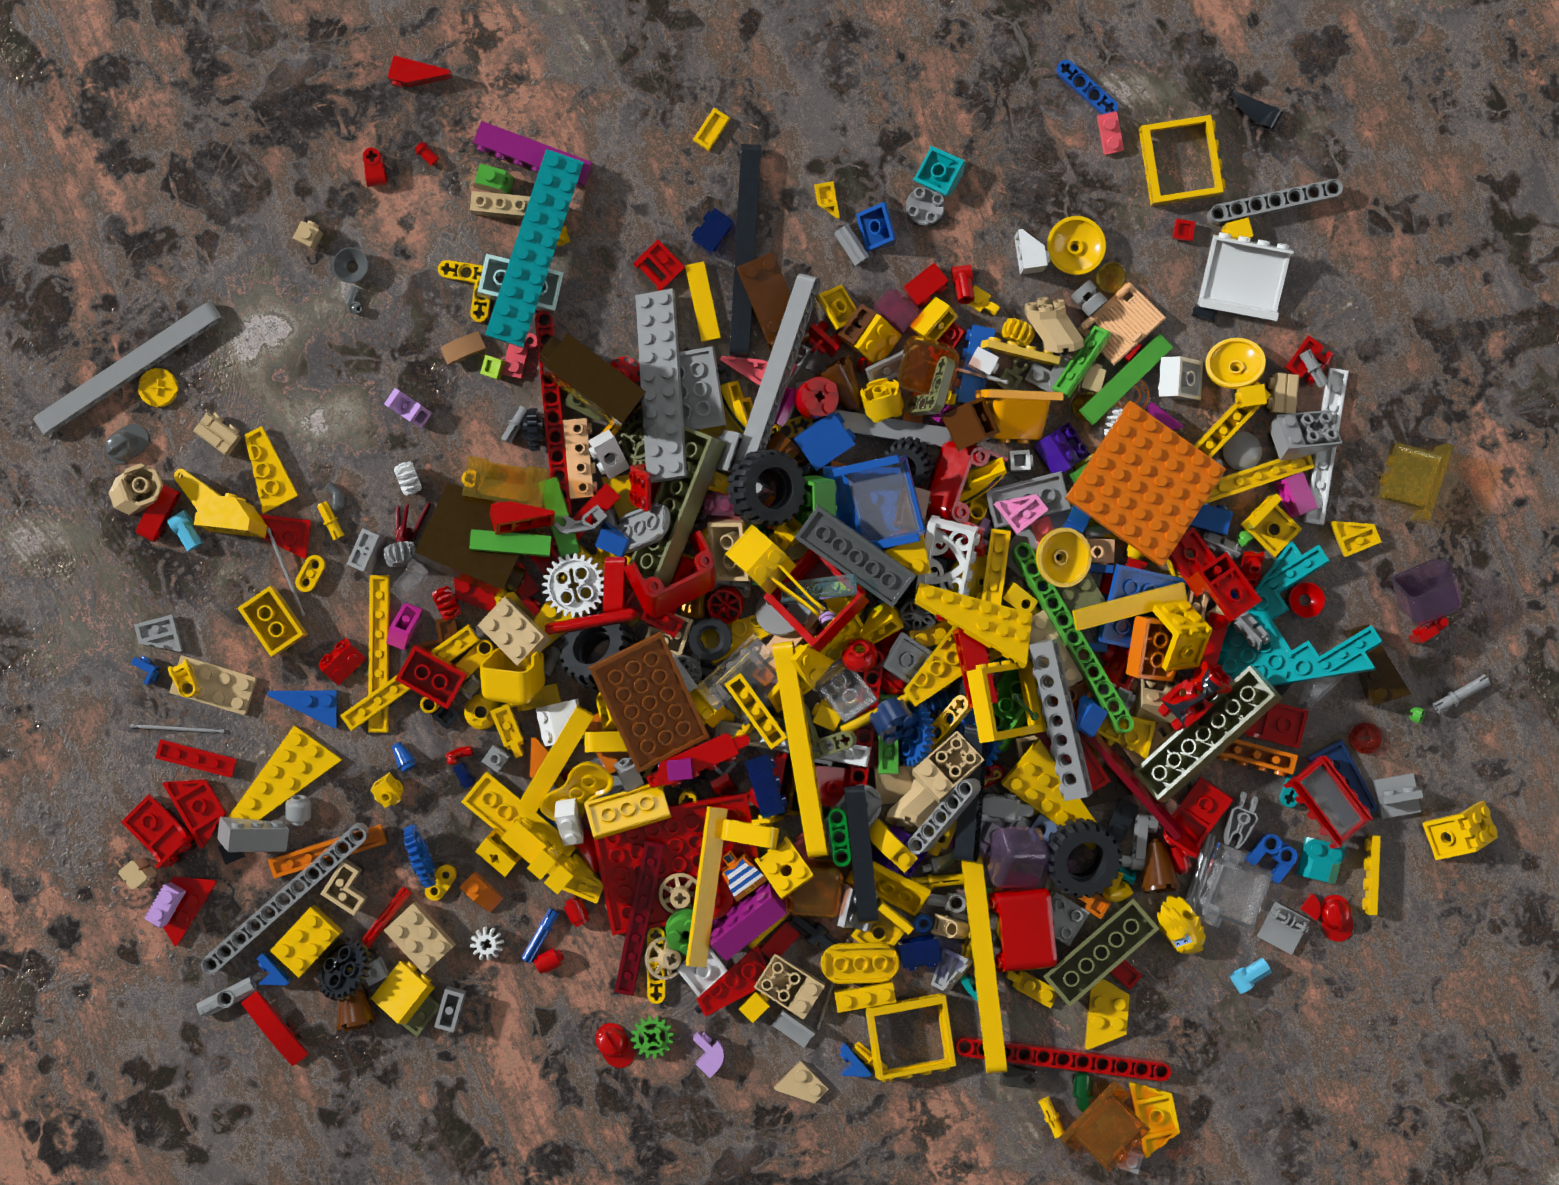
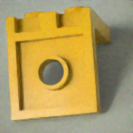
[1240,494,1302,557]
[1152,601,1212,671]
[1422,800,1498,860]
[755,837,814,899]
[851,899,914,947]

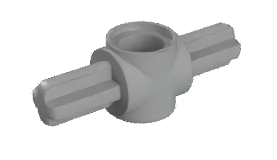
[927,893,967,913]

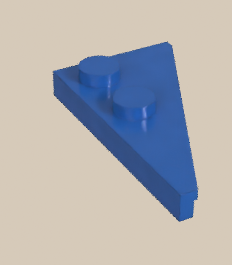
[267,690,338,728]

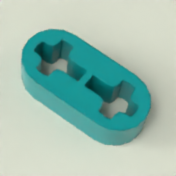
[1279,771,1306,807]

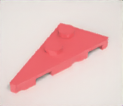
[719,356,797,386]

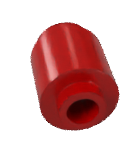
[1167,846,1192,875]
[563,896,590,927]
[534,947,564,974]

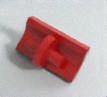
[808,320,842,357]
[1240,551,1265,586]

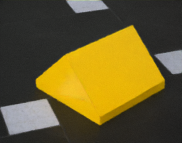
[816,284,857,333]

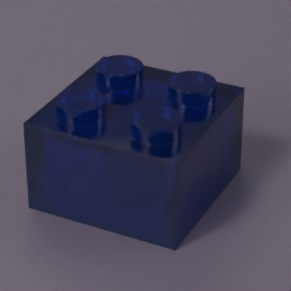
[897,934,942,971]

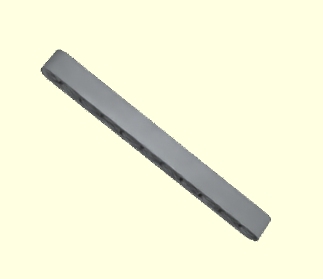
[732,273,821,474]
[33,301,223,436]
[201,823,369,974]

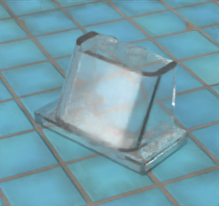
[696,634,778,726]
[1193,842,1273,929]

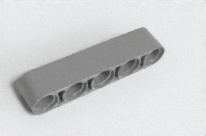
[908,778,981,854]

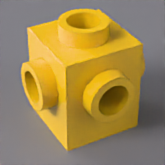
[770,517,803,550]
[370,772,404,808]

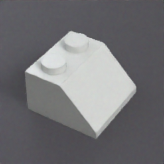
[1014,229,1050,275]
[1158,356,1203,401]
[536,699,584,747]

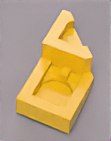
[814,181,840,218]

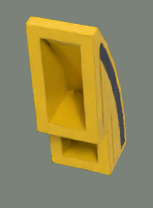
[721,381,753,433]
[959,457,1007,504]

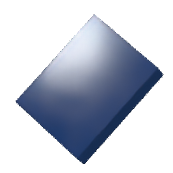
[856,202,896,252]

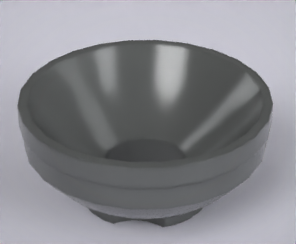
[332,247,369,283]

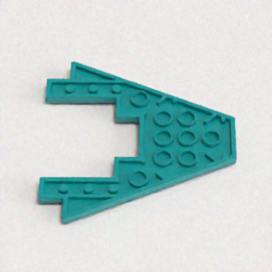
[1217,541,1383,686]

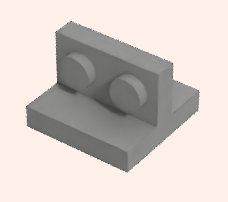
[1373,773,1423,819]
[832,883,879,932]

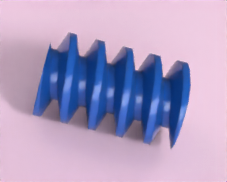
[921,688,956,718]

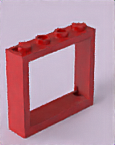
[763,549,869,653]

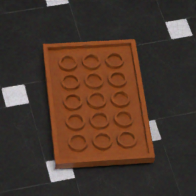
[588,632,709,773]

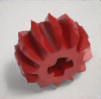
[432,586,461,621]

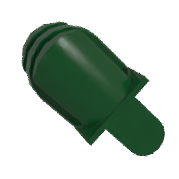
[1072,1072,1094,1112]

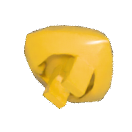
[1101,871,1133,902]

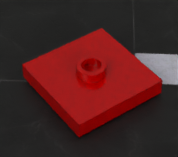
[815,765,850,807]

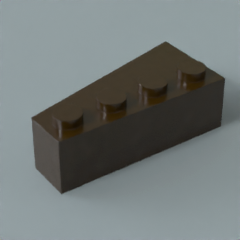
[1344,624,1411,706]

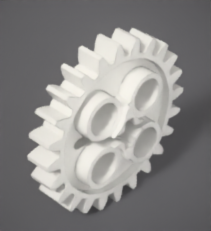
[542,553,604,618]

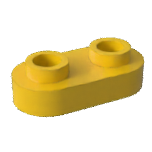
[295,555,326,592]
[425,864,457,901]

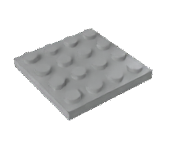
[638,346,726,430]

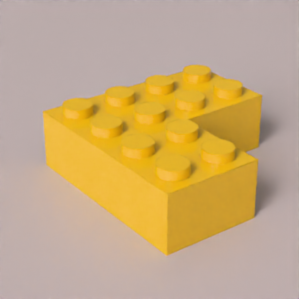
[501,817,580,895]

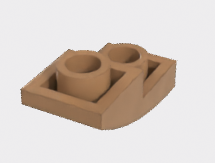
[440,331,486,365]

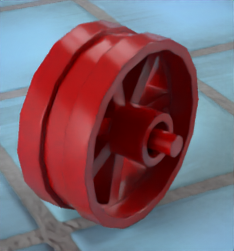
[707,586,745,624]

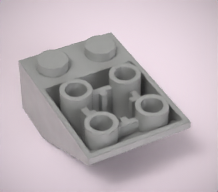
[1269,410,1342,461]

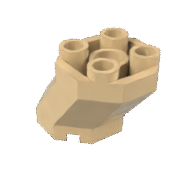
[1025,297,1084,353]
[109,463,163,515]
[885,779,939,832]

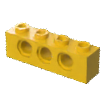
[724,673,788,750]

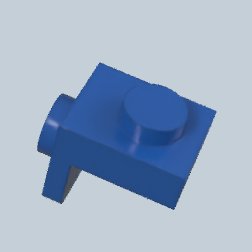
[131,655,160,685]

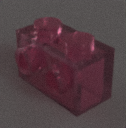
[873,288,919,333]
[703,492,741,518]

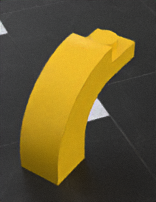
[869,817,918,873]

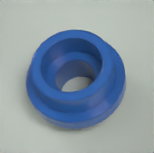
[913,914,933,934]

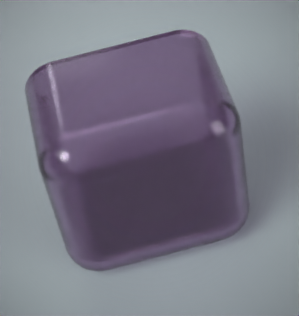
[1392,558,1463,626]
[983,827,1050,889]

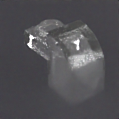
[390,559,429,604]

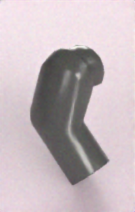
[345,286,363,315]
[326,482,345,512]

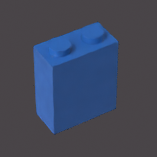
[794,411,856,471]

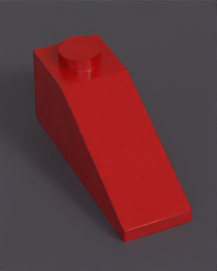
[387,55,453,88]
[490,501,555,535]

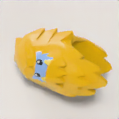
[1157,894,1206,955]

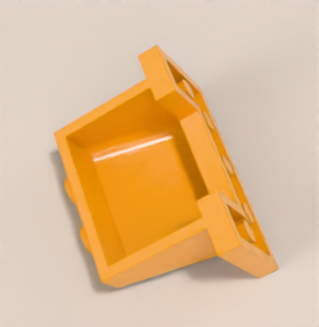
[975,389,1063,444]

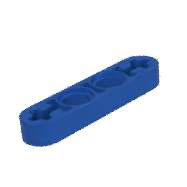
[1056,59,1118,114]

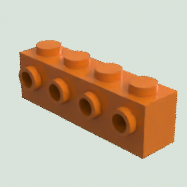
[1217,739,1298,777]

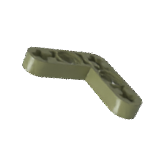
[905,356,955,416]
[805,705,857,760]

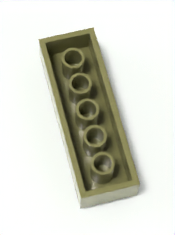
[1043,899,1160,1007]

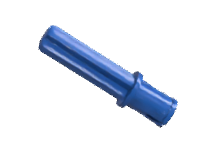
[522,907,560,963]

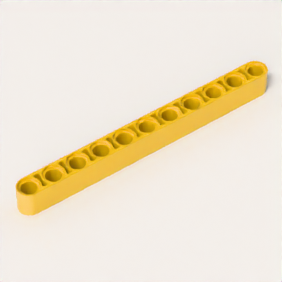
[773,641,829,858]
[961,856,1007,1074]

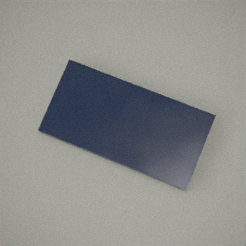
[1306,739,1378,827]

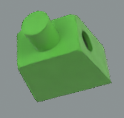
[473,164,514,194]

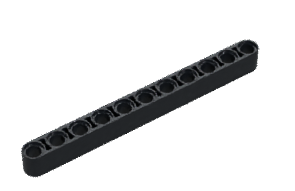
[729,144,761,357]

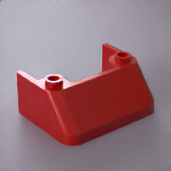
[926,441,1009,532]
[623,530,716,618]

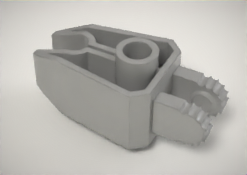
[982,792,1034,822]
[1224,792,1258,849]

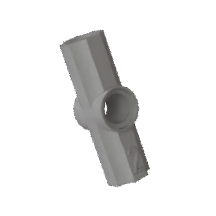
[196,976,257,1019]

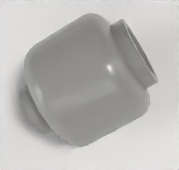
[286,795,311,826]

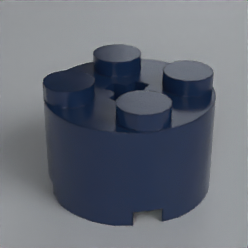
[869,697,916,745]

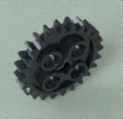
[316,937,372,1002]

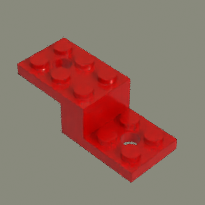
[1169,528,1262,622]

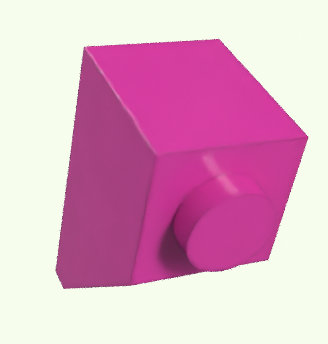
[386,602,423,650]

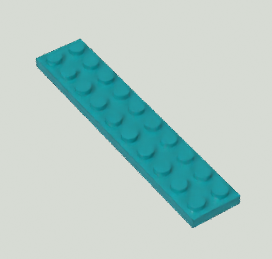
[485,149,584,349]

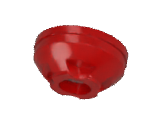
[1288,582,1325,618]
[841,638,878,672]

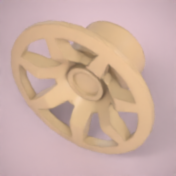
[659,873,697,914]
[645,936,685,980]

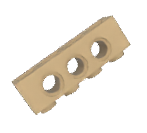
[470,191,530,220]

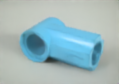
[167,509,203,552]
[1229,958,1272,994]

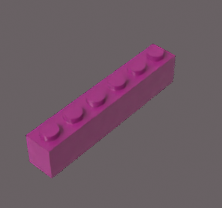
[473,121,593,188]

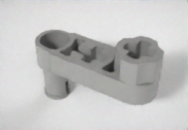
[1119,814,1158,871]

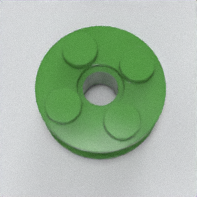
[665,909,693,956]

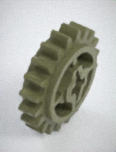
[619,413,646,465]

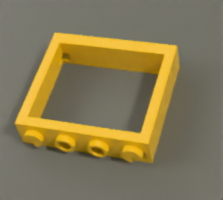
[1139,115,1226,206]
[967,660,1046,743]
[865,993,956,1082]

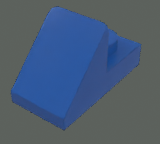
[1063,505,1090,534]
[595,522,630,557]
[1076,695,1108,738]
[257,951,292,986]
[839,1042,872,1077]

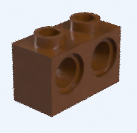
[838,303,877,353]

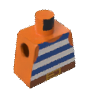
[722,850,768,902]

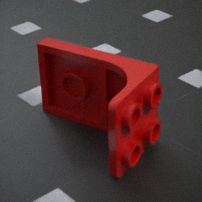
[629,464,661,512]
[1243,703,1309,749]
[1164,776,1233,859]
[121,794,194,869]

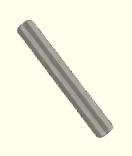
[1185,833,1216,909]

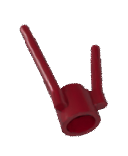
[394,503,431,542]

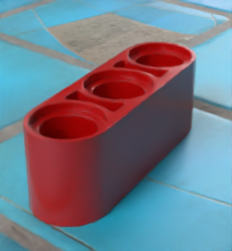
[136,483,181,542]
[603,557,627,613]

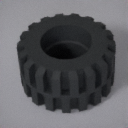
[882,436,935,488]

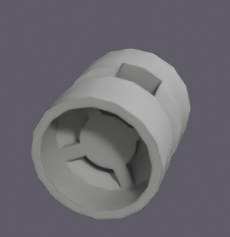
[1070,279,1108,317]

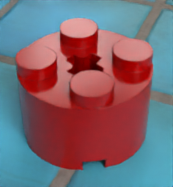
[793,377,839,420]

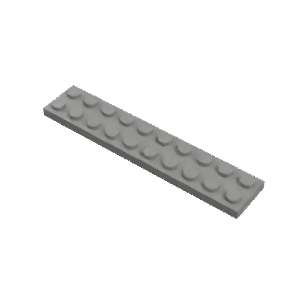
[635,289,687,483]

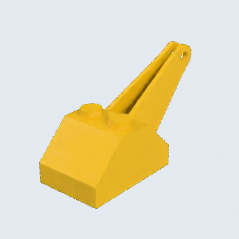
[174,469,267,538]
[725,525,825,617]

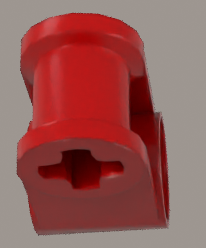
[363,147,387,187]

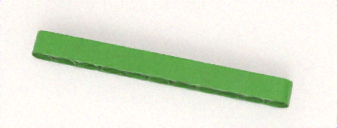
[1011,543,1134,735]

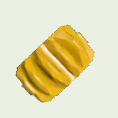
[1001,318,1036,346]

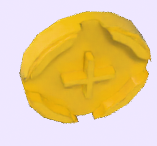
[138,368,179,407]

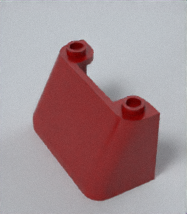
[988,886,1057,972]

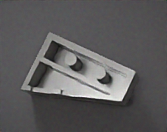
[217,817,289,852]

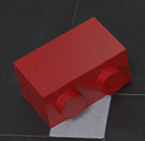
[902,262,949,307]

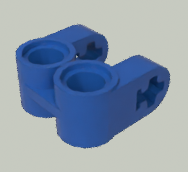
[1245,833,1298,884]

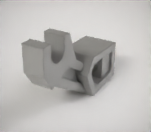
[554,505,607,535]

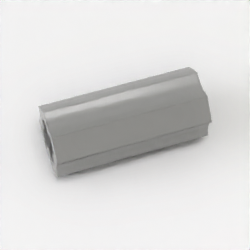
[834,224,869,267]

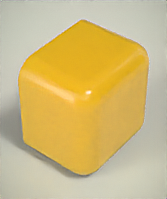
[480,648,545,705]

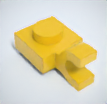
[967,285,1000,316]

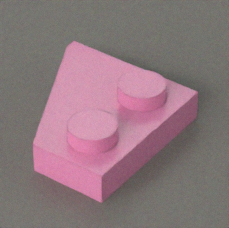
[993,494,1049,534]

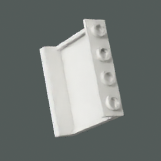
[1197,232,1294,321]

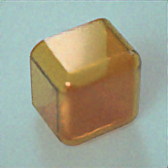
[897,335,960,395]
[784,859,844,919]

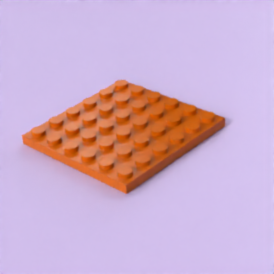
[1064,401,1226,567]

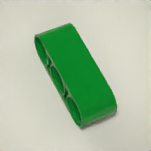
[828,806,851,867]

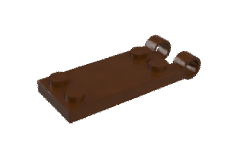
[736,252,810,352]

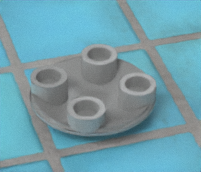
[906,187,945,225]
[1223,432,1262,471]

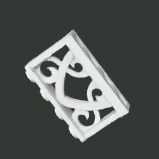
[915,515,981,596]

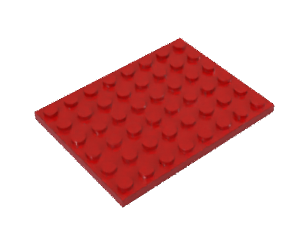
[594,792,759,935]

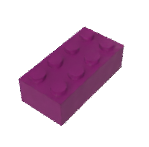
[710,880,787,961]

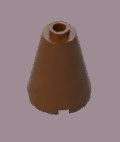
[816,355,863,412]
[1141,839,1181,894]
[336,984,376,1032]

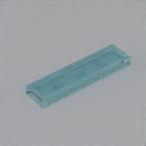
[781,574,857,604]

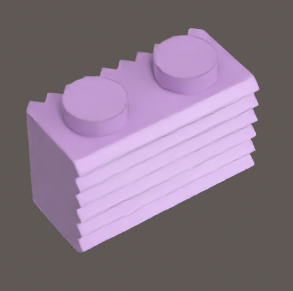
[144,882,186,928]

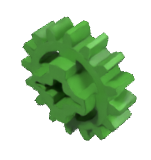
[631,1014,674,1059]

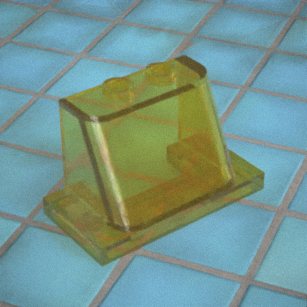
[1377,442,1454,523]
[462,456,548,508]

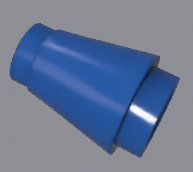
[391,742,416,772]

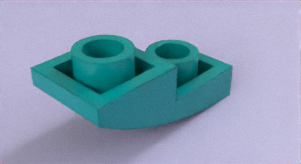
[960,973,978,1002]

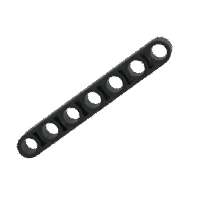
[954,724,988,863]
[844,785,879,924]

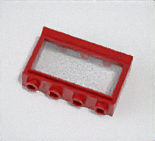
[1283,755,1373,849]

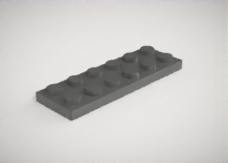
[795,504,916,608]

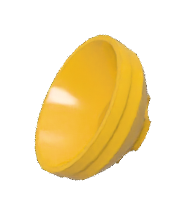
[464,694,499,730]

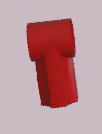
[951,264,975,304]

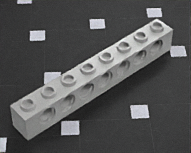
[1028,638,1093,801]

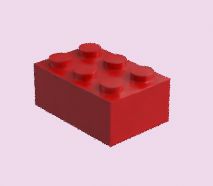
[395,644,469,709]

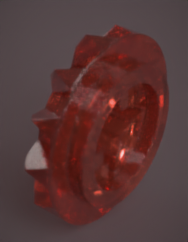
[1350,722,1382,754]

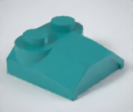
[912,146,966,197]
[1296,836,1345,884]

